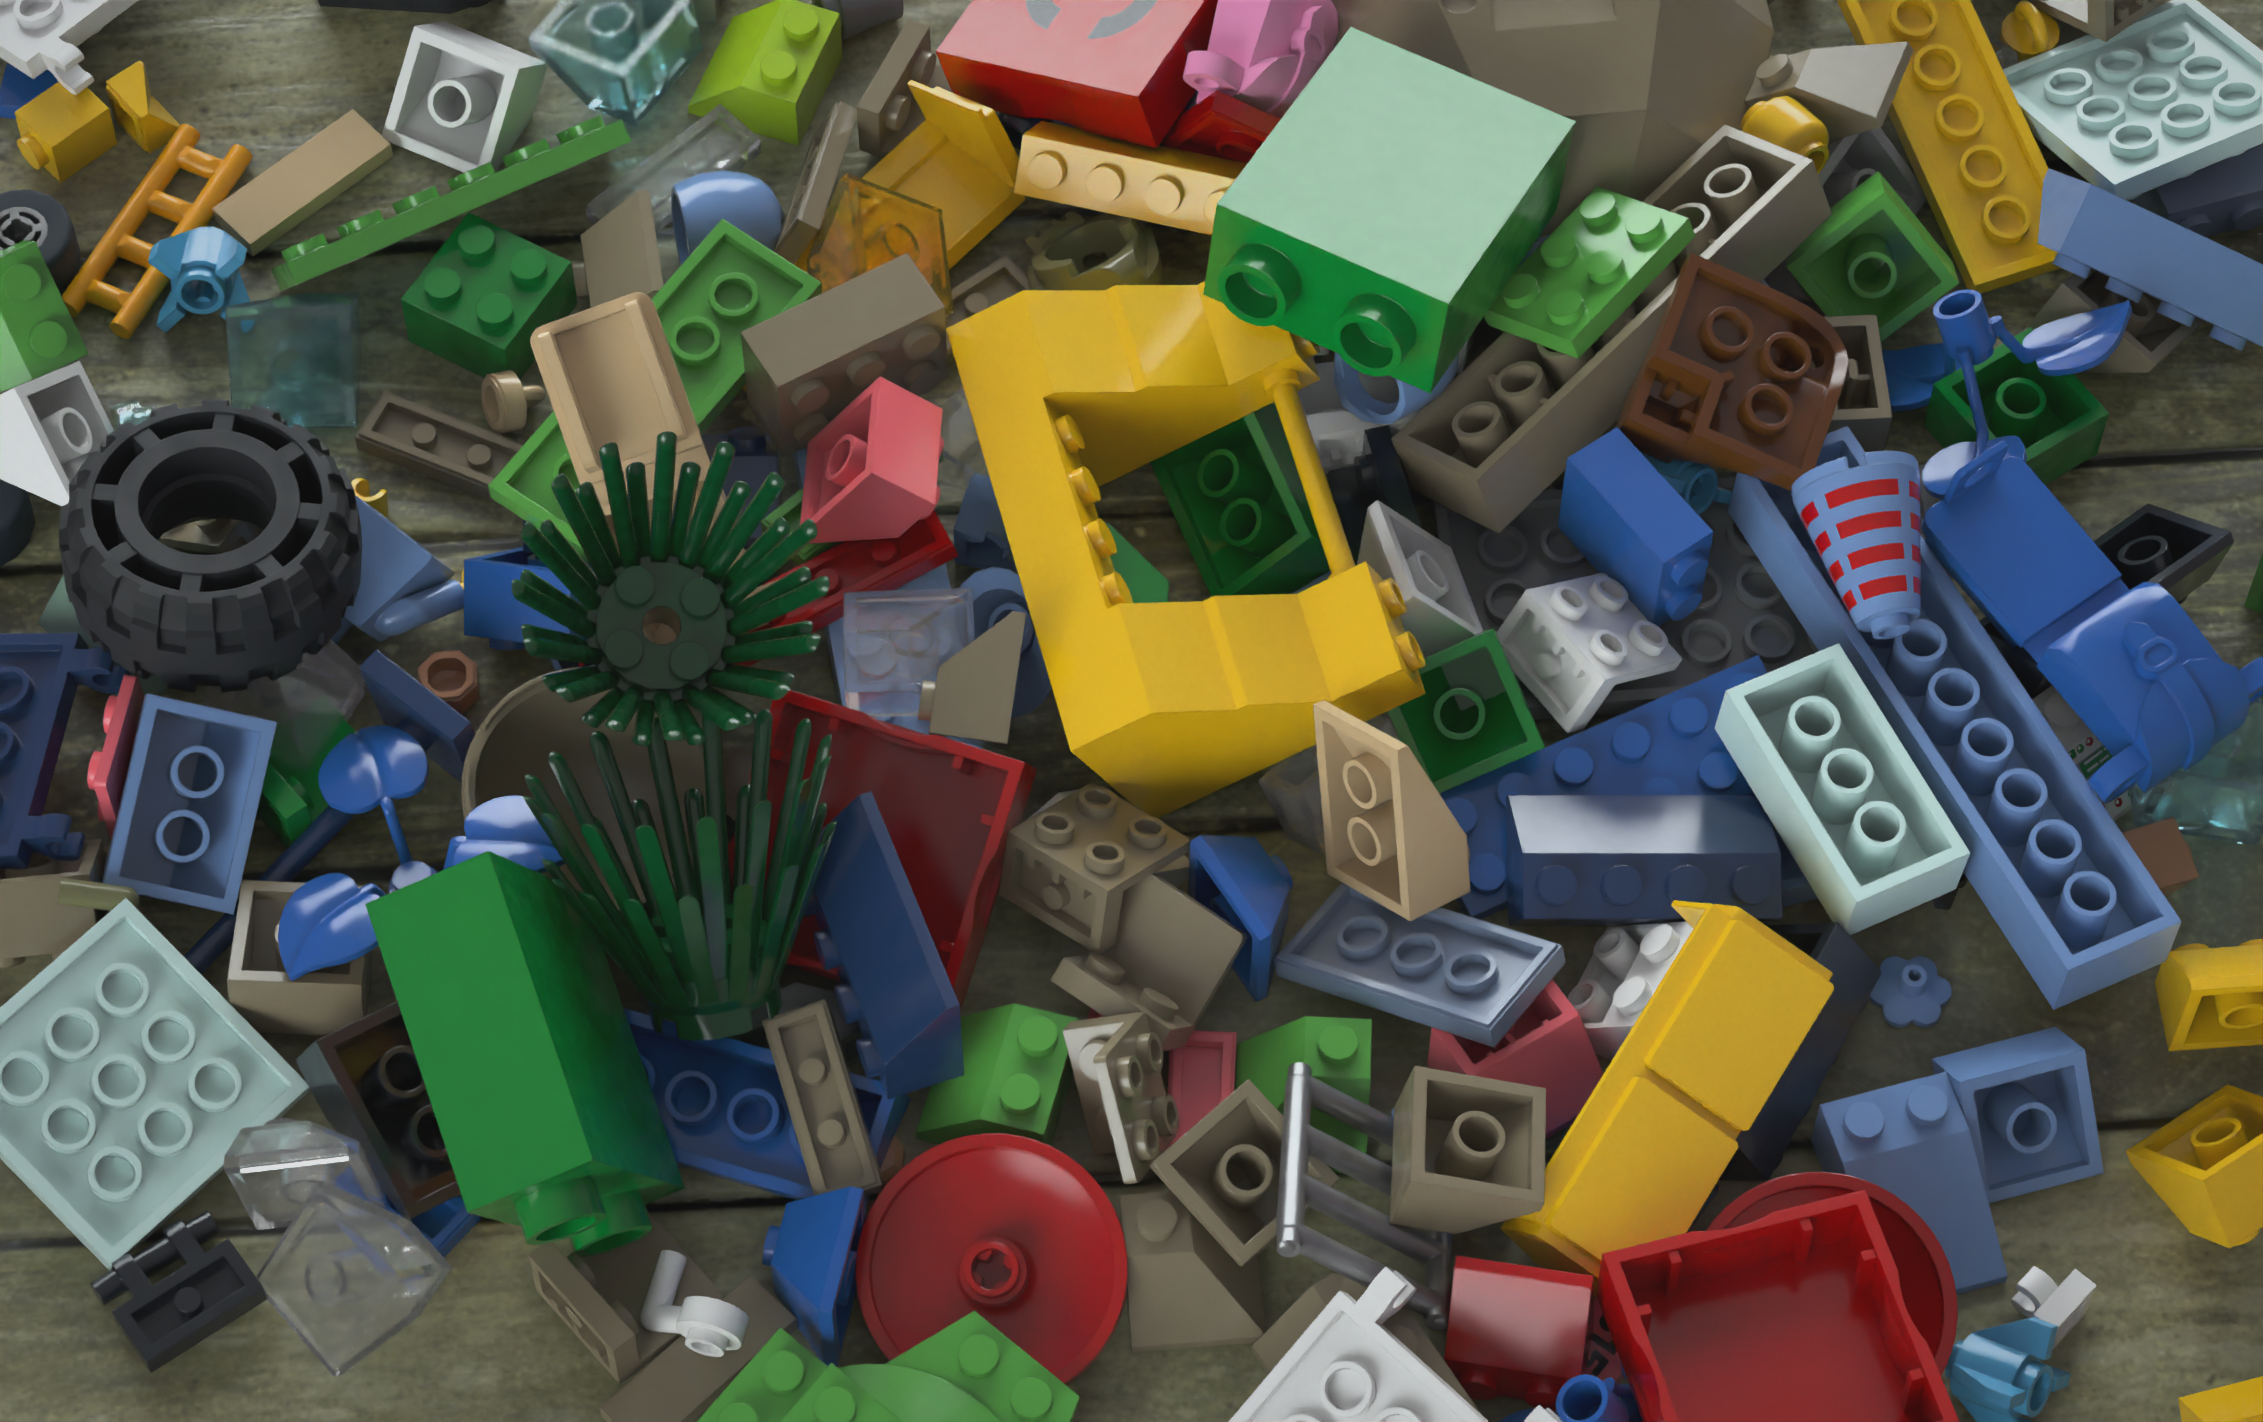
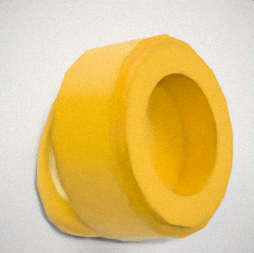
[1998,0,2060,64]

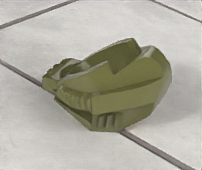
[1025,211,1164,290]

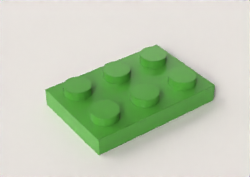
[1484,186,1696,359]

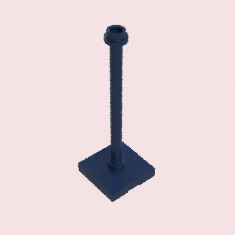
[184,649,475,975]

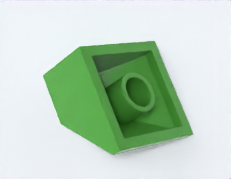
[1235,1016,1372,1173]

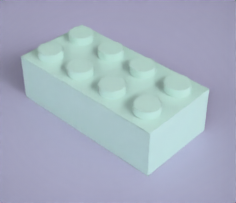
[1715,643,1970,935]

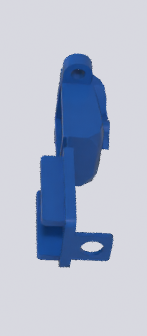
[1921,440,2263,804]

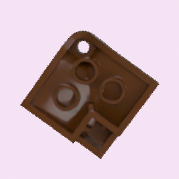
[1616,252,1849,491]

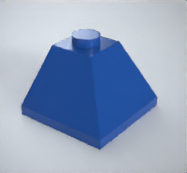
[1188,835,1293,1002]
[762,1186,866,1367]

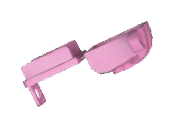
[1183,0,1339,119]

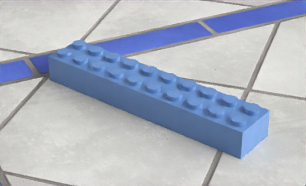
[1728,426,2182,1010]

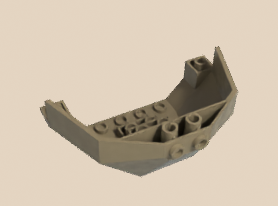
[1331,0,1774,238]

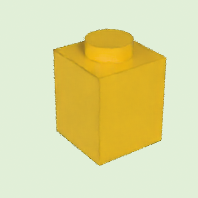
[14,82,118,183]

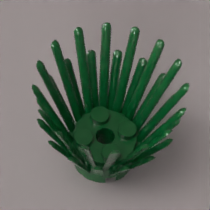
[512,431,830,746]
[522,709,837,1041]

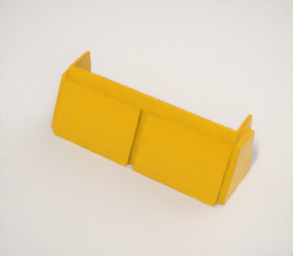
[742,80,1025,392]
[1500,900,1834,1296]

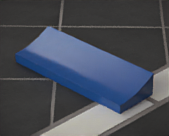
[624,1008,911,1210]

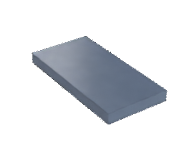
[1273,883,1566,1047]

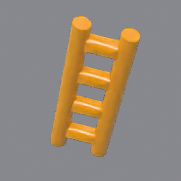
[62,123,253,339]

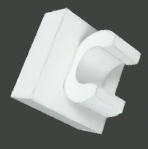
[2011,1266,2097,1349]

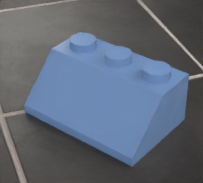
[102,693,277,915]

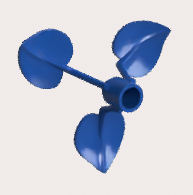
[1882,289,2132,500]
[278,725,565,981]

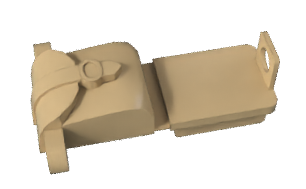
[530,292,780,644]

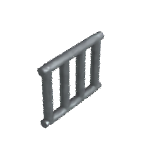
[1276,1062,1454,1331]

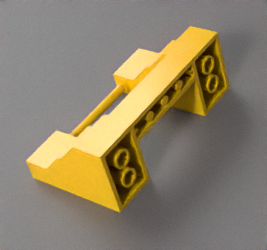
[946,281,1426,818]

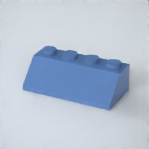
[2038,169,2263,351]

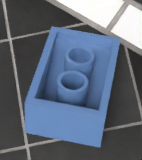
[1811,1072,2008,1295]

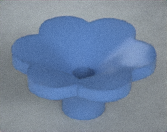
[1869,956,1952,1028]

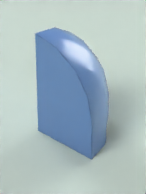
[953,473,1017,573]

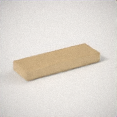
[212,109,393,257]

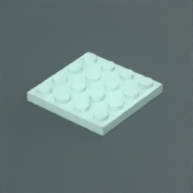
[2003,0,2263,200]
[0,898,310,1271]

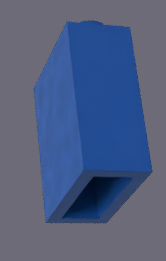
[1557,427,1713,627]

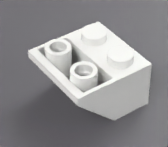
[1567,921,1693,1061]

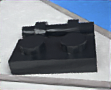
[90,1211,267,1373]

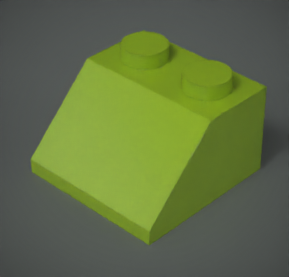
[688,0,843,146]

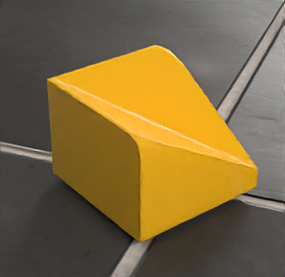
[106,61,180,154]

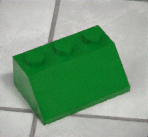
[1150,403,1352,597]

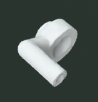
[640,1250,749,1357]

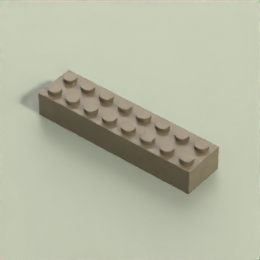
[1391,124,1832,533]

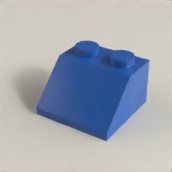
[464,547,595,650]

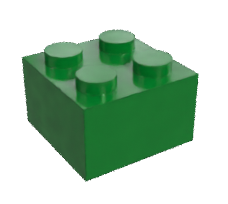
[401,212,577,380]
[1924,327,2109,485]

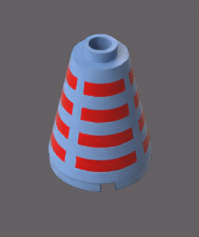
[1791,451,1921,639]

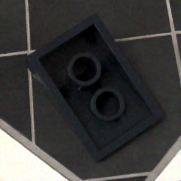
[295,1001,461,1222]

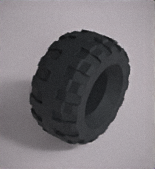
[59,399,362,693]

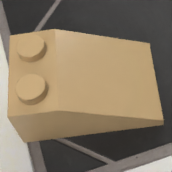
[1313,700,1471,921]

